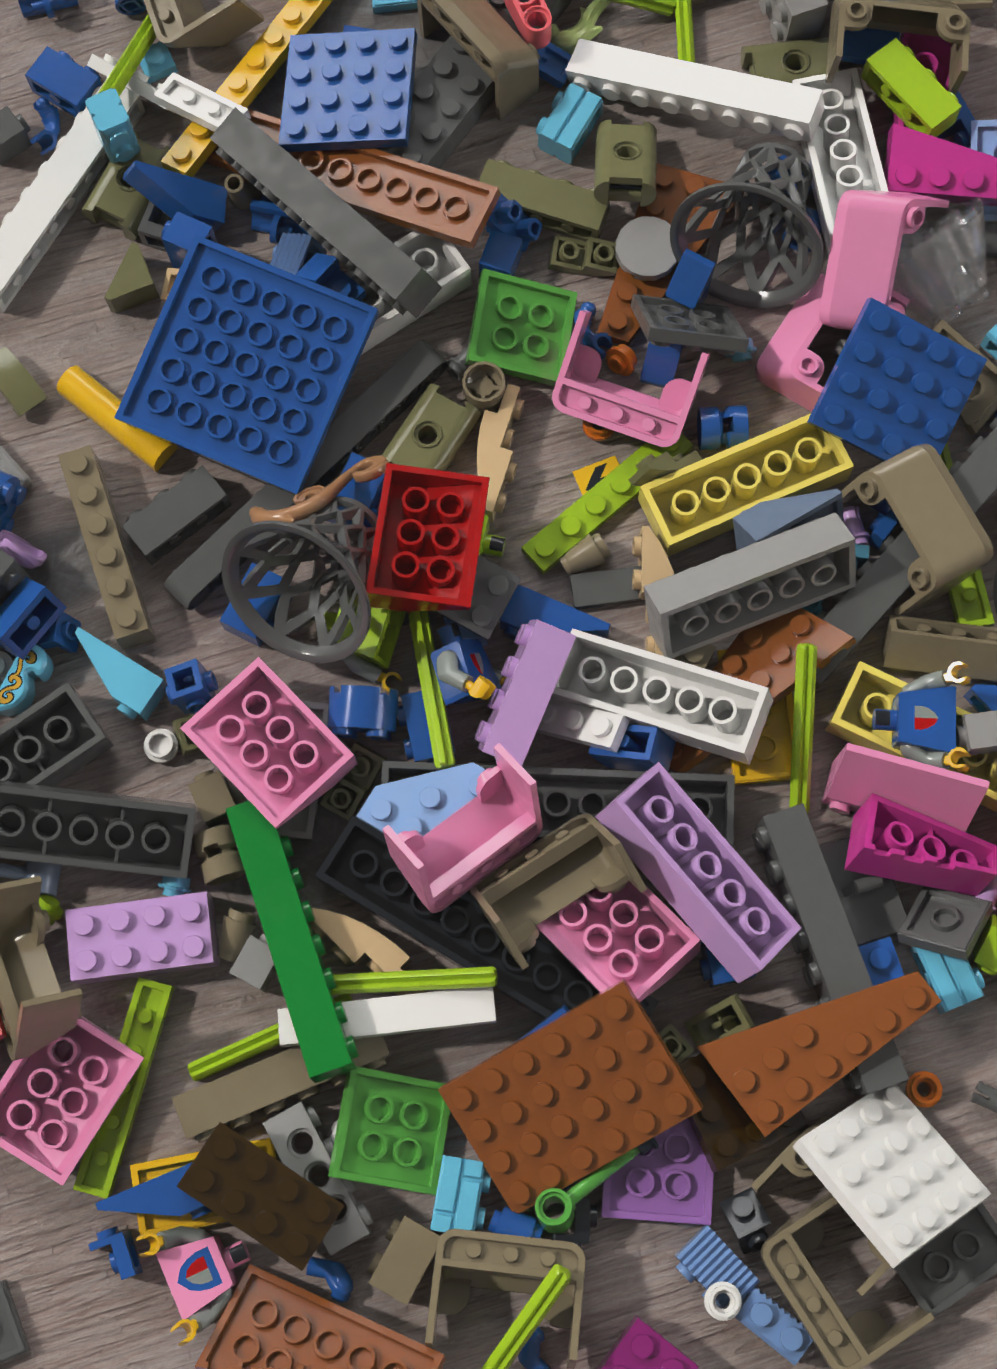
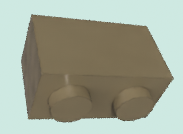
[367,1215,441,1305]

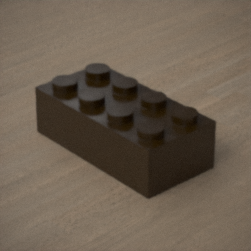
[176,1122,345,1271]

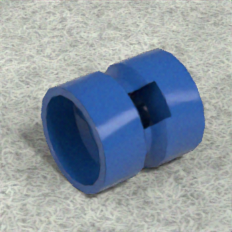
[697,405,749,450]

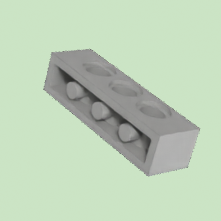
[263,1101,374,1256]

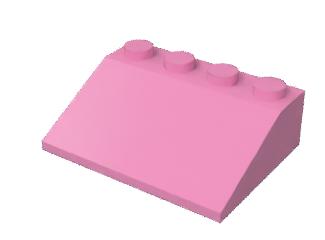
[180,657,357,829]
[821,743,990,832]
[536,881,701,1002]
[0,1016,144,1186]

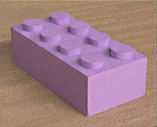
[474,619,576,766]
[65,891,220,985]

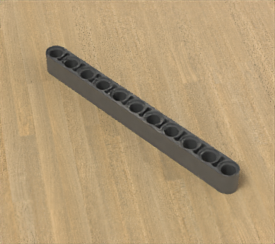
[164,340,448,611]

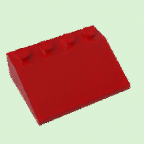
[366,463,490,611]

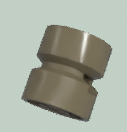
[462,361,506,419]
[192,824,246,886]

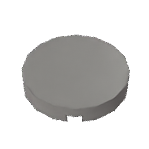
[615,216,677,281]

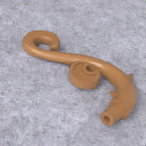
[249,455,388,523]

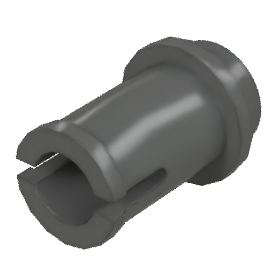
[446,345,470,381]
[970,1081,997,1113]

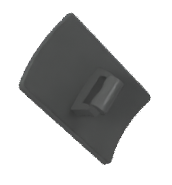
[820,837,907,945]

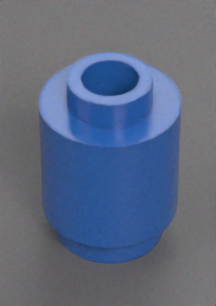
[487,1205,543,1238]

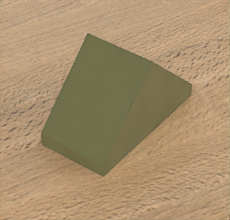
[104,242,159,314]
[684,993,754,1054]

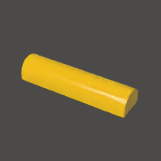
[57,365,178,472]

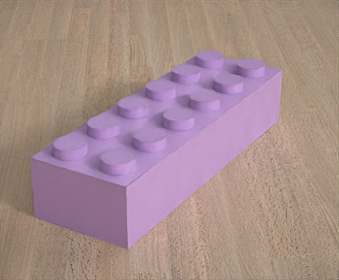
[595,762,802,983]

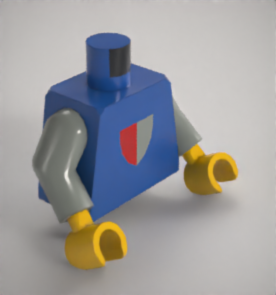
[430,623,506,705]
[872,661,971,774]

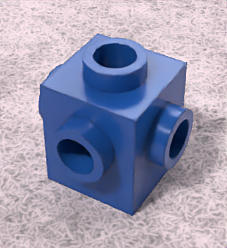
[164,658,218,715]

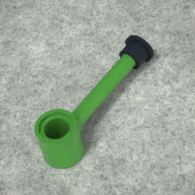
[535,1137,659,1234]

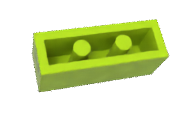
[861,38,962,137]

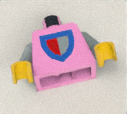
[136,1226,251,1346]

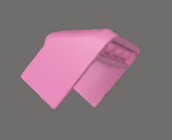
[819,190,949,331]
[755,274,910,412]
[552,310,711,447]
[382,743,543,913]

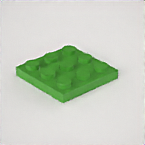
[465,268,577,386]
[328,1066,450,1195]

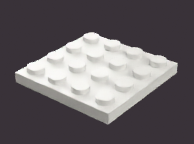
[792,1084,991,1269]

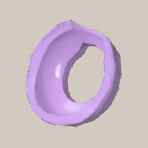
[0,529,47,569]

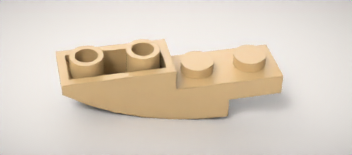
[477,384,525,522]
[632,526,674,656]
[310,908,424,996]

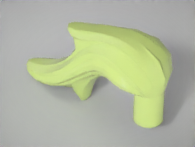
[551,0,612,55]

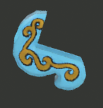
[0,645,54,717]

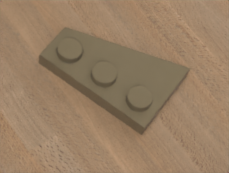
[932,319,997,436]

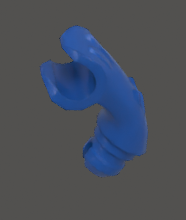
[29,96,60,156]
[573,302,613,359]

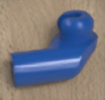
[306,1257,353,1303]
[518,1326,551,1369]

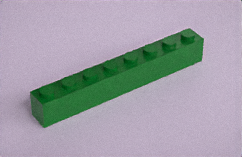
[226,801,359,1083]

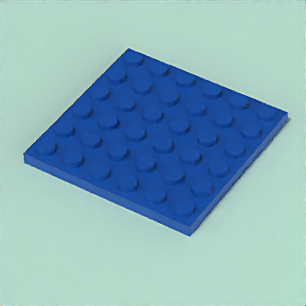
[114,234,380,495]

